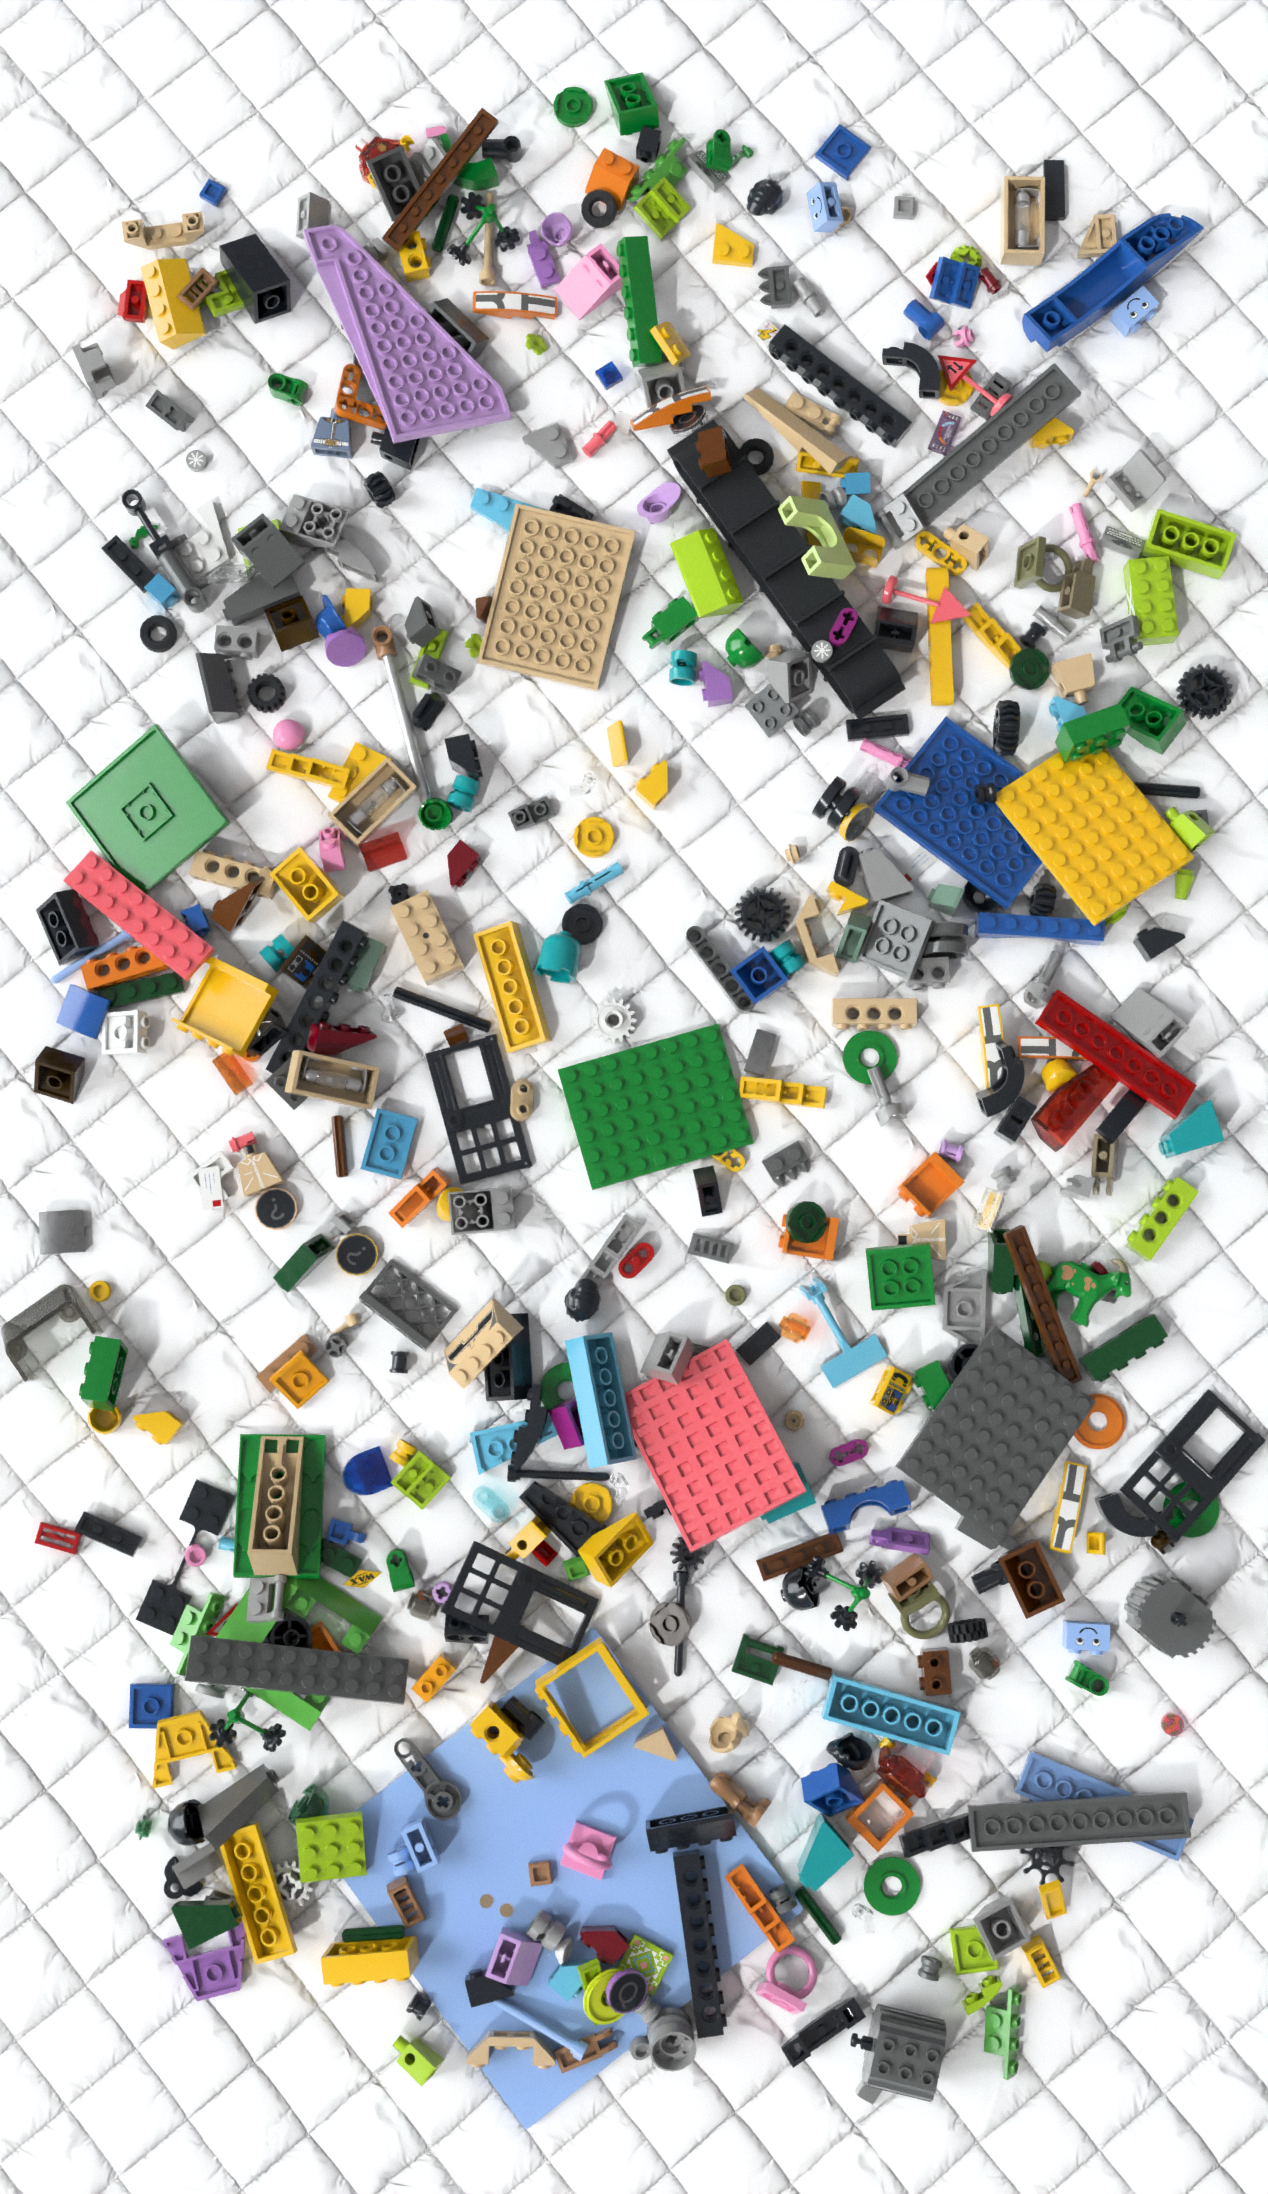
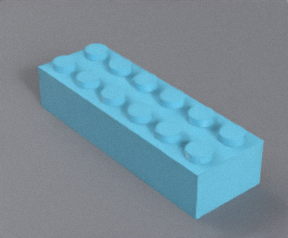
[565,1332,637,1469]
[821,1673,961,1756]

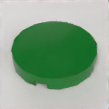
[553,87,593,128]

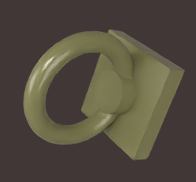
[1014,536,1073,593]
[888,1581,950,1639]

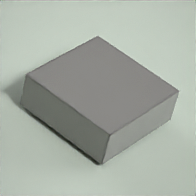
[893,196,915,220]

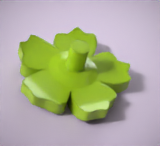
[525,334,548,356]
[465,633,483,658]

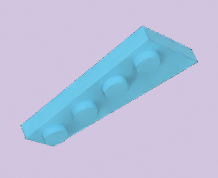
[470,488,545,532]
[470,1415,558,1475]

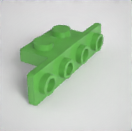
[627,137,688,202]
[170,1592,226,1676]
[984,1984,1022,2080]

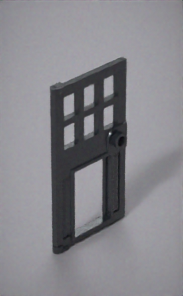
[425,1034,533,1185]
[1119,1389,1266,1544]
[441,1541,599,1671]

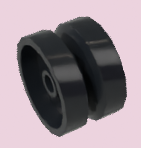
[811,776,862,830]

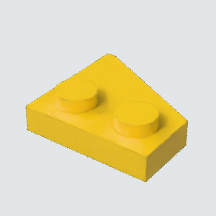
[712,223,754,268]

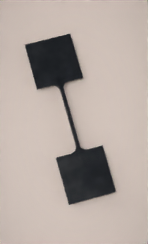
[135,1479,235,1636]

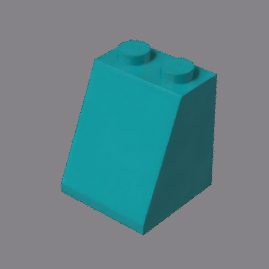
[1159,1100,1224,1159]
[760,1461,816,1524]
[797,1813,854,1892]

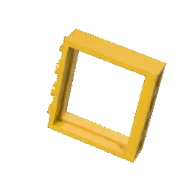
[534,1637,649,1758]

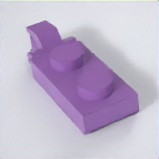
[527,230,560,289]
[869,1527,930,1555]

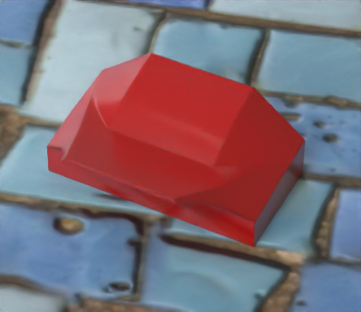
[117,279,149,323]

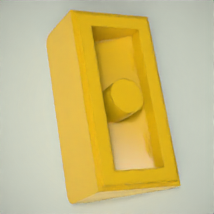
[607,720,629,767]

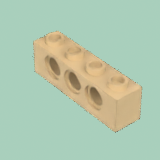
[189,849,277,900]
[831,998,917,1030]

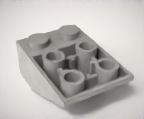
[279,494,351,547]
[1110,987,1190,1059]
[448,1187,515,1235]

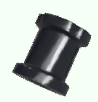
[1019,622,1047,649]
[389,1351,410,1374]

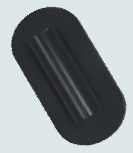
[412,692,445,731]
[833,846,860,887]

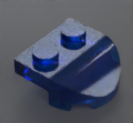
[342,1446,393,1496]

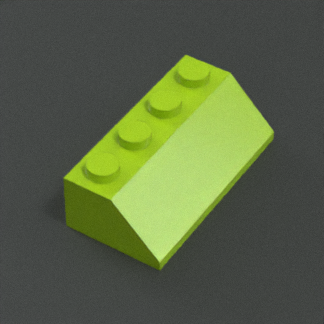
[670,528,744,618]

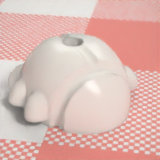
[555,1937,573,1965]

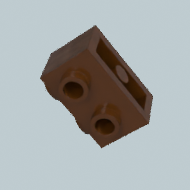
[696,426,732,478]
[917,1647,952,1696]

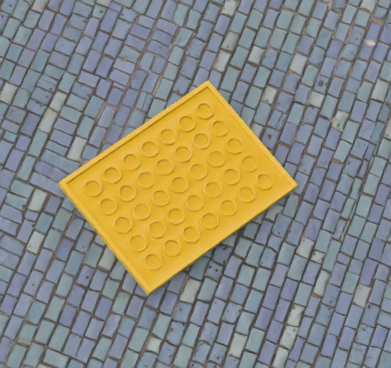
[995,749,1194,926]

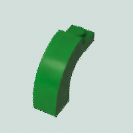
[439,133,499,191]

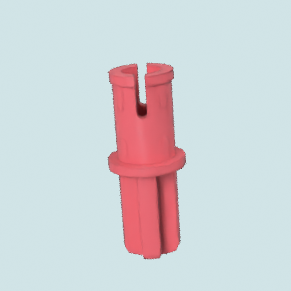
[581,421,617,458]

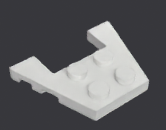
[145,499,230,583]

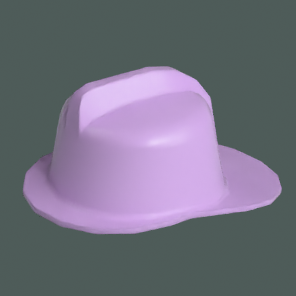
[637,482,681,524]

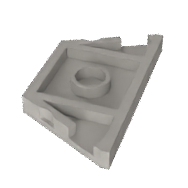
[941,1269,987,1345]

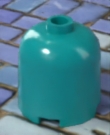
[535,931,581,984]

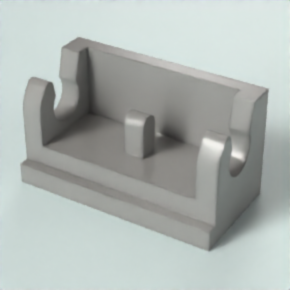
[1059,1175,1096,1201]

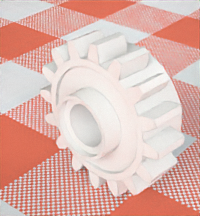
[591,998,636,1044]

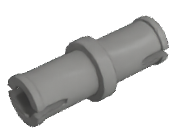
[793,277,826,318]
[1032,605,1072,641]

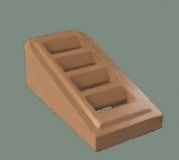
[177,267,219,311]
[386,1875,426,1929]

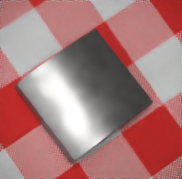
[39,1210,85,1254]

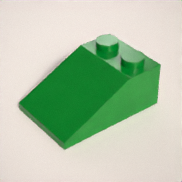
[604,72,659,136]
[1118,686,1186,755]

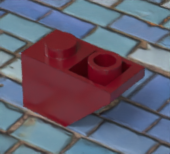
[447,840,481,891]
[580,1925,630,1966]

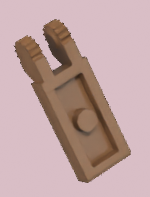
[554,2027,618,2073]

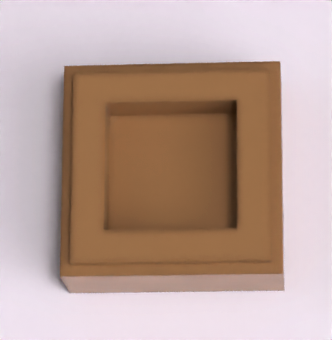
[528,1860,553,1887]

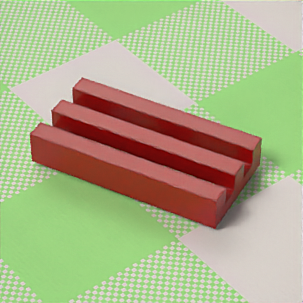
[34,1522,82,1554]

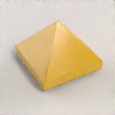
[1086,1531,1106,1555]

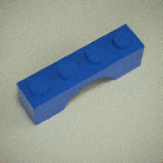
[821,1480,911,1535]

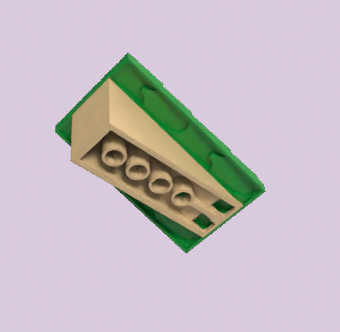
[233,1434,326,1579]

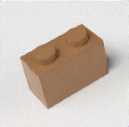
[880,1553,934,1603]

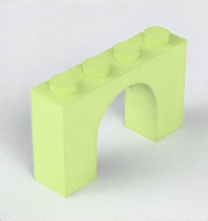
[778,495,856,580]

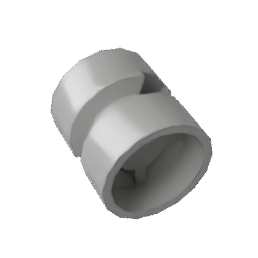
[526,1909,567,1952]

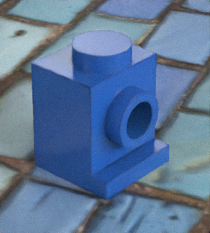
[180,904,212,938]

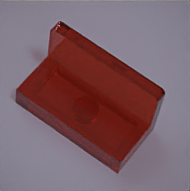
[359,832,408,872]

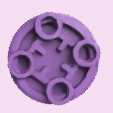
[325,627,367,667]

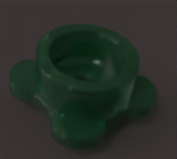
[135,1815,152,1841]

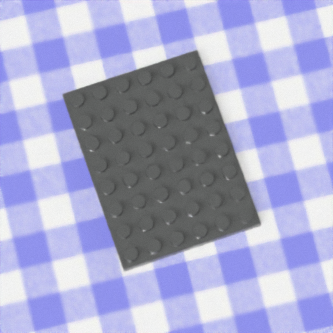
[895,1325,1096,1543]

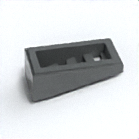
[970,372,1012,420]
[688,1233,734,1264]

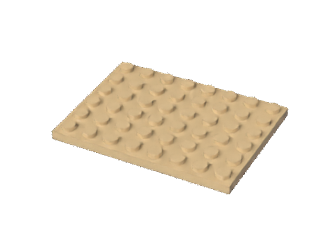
[477,503,636,691]

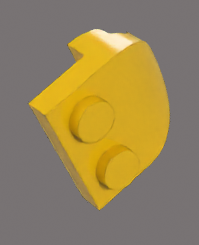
[650,321,691,365]

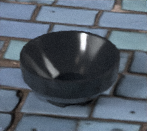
[962,881,998,913]

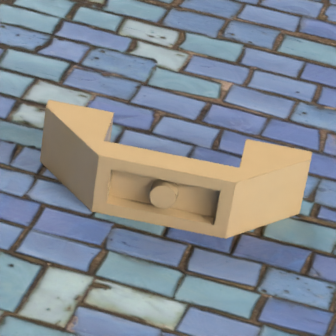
[122,211,205,250]
[794,894,842,977]
[466,2030,556,2069]

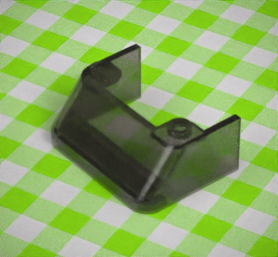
[1,1284,104,1382]

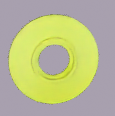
[583,1968,625,2025]

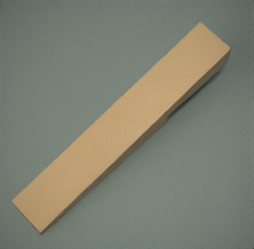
[743,387,849,475]

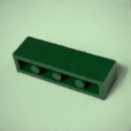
[1079,1314,1168,1382]

